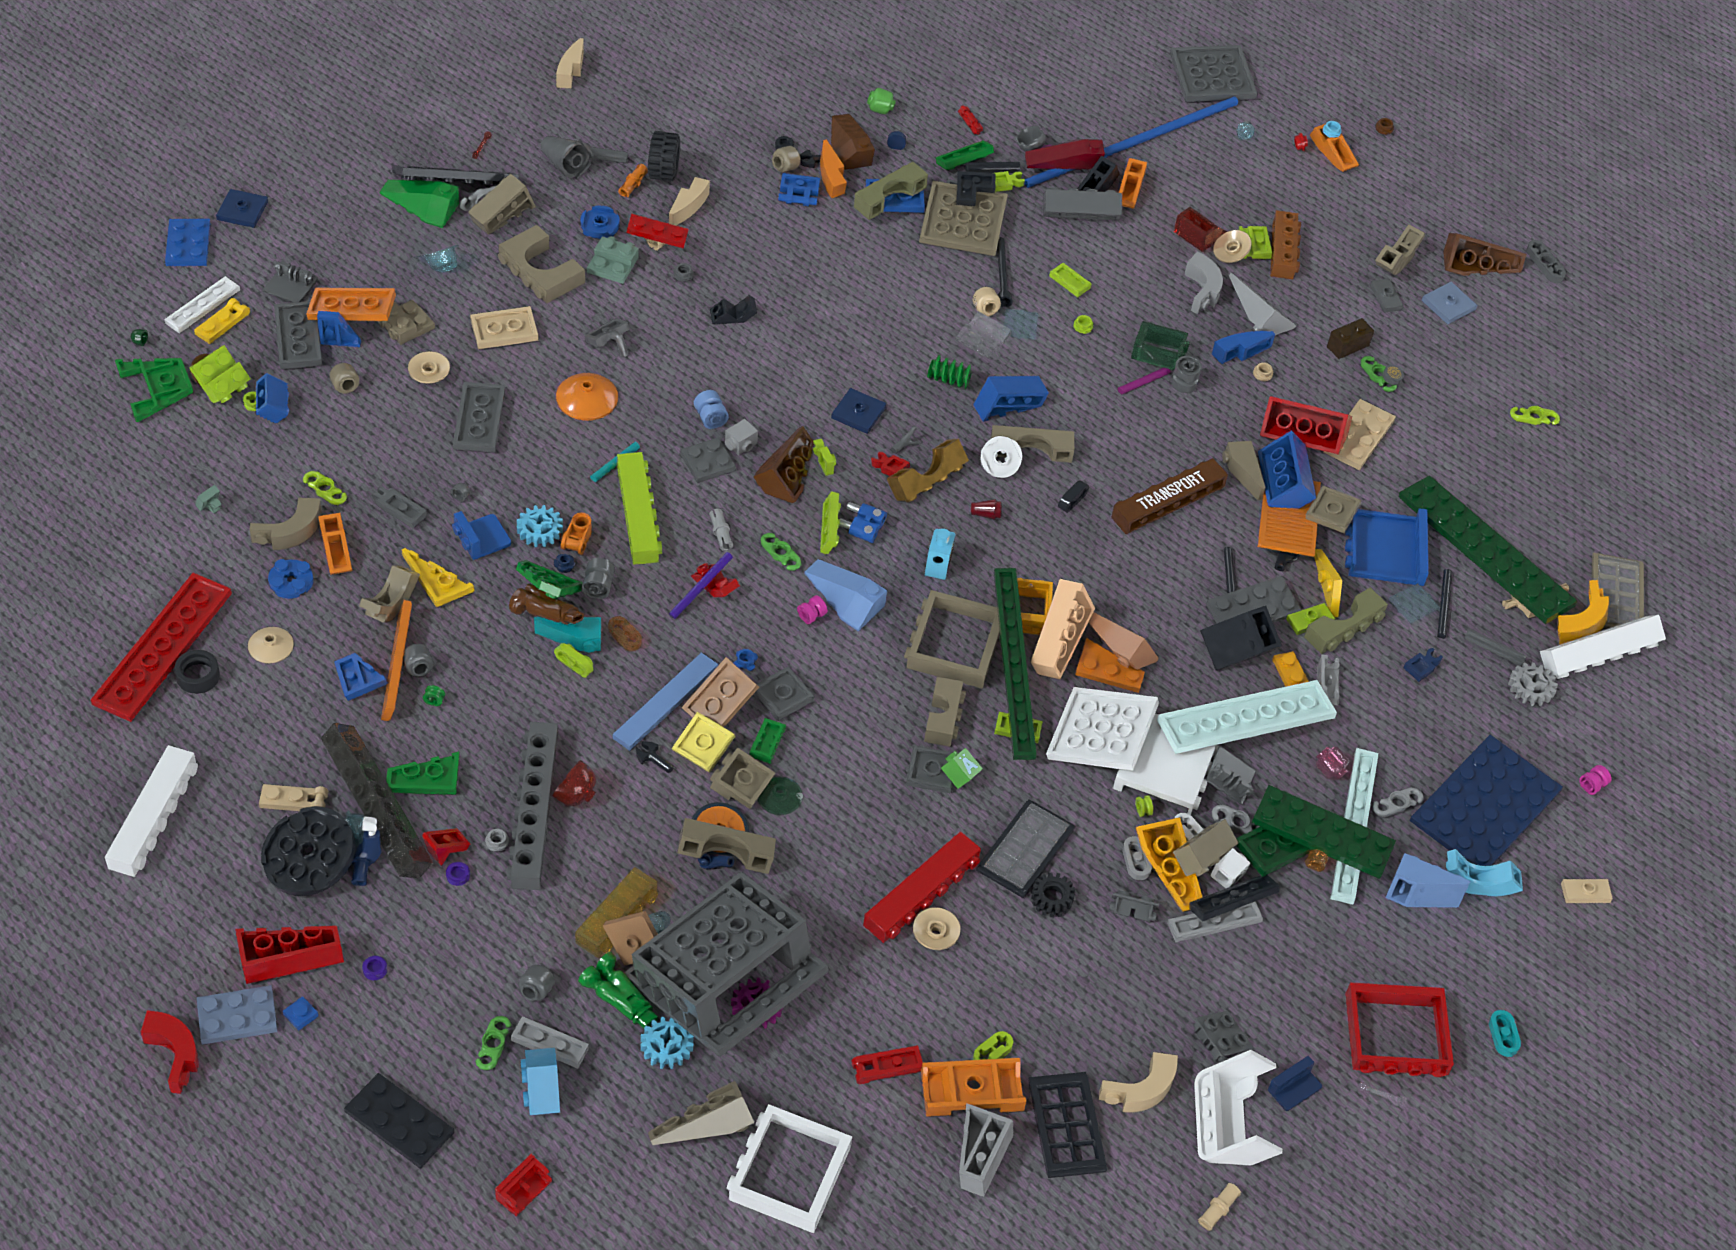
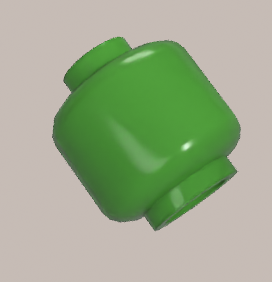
[867,88,896,115]

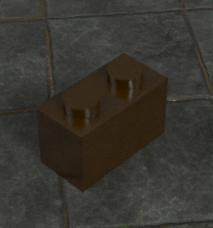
[1327,318,1374,359]

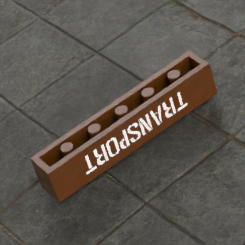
[1111,458,1228,534]

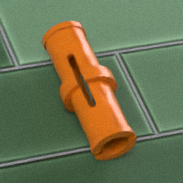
[618,164,648,198]

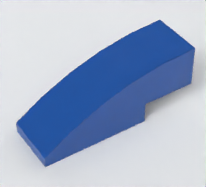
[1212,331,1275,364]

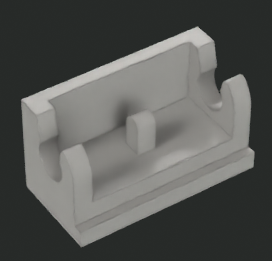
[1317,655,1339,705]

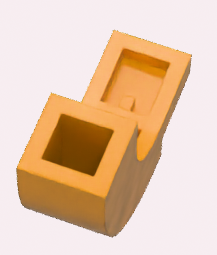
[1557,580,1609,645]

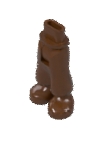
[509,584,584,624]

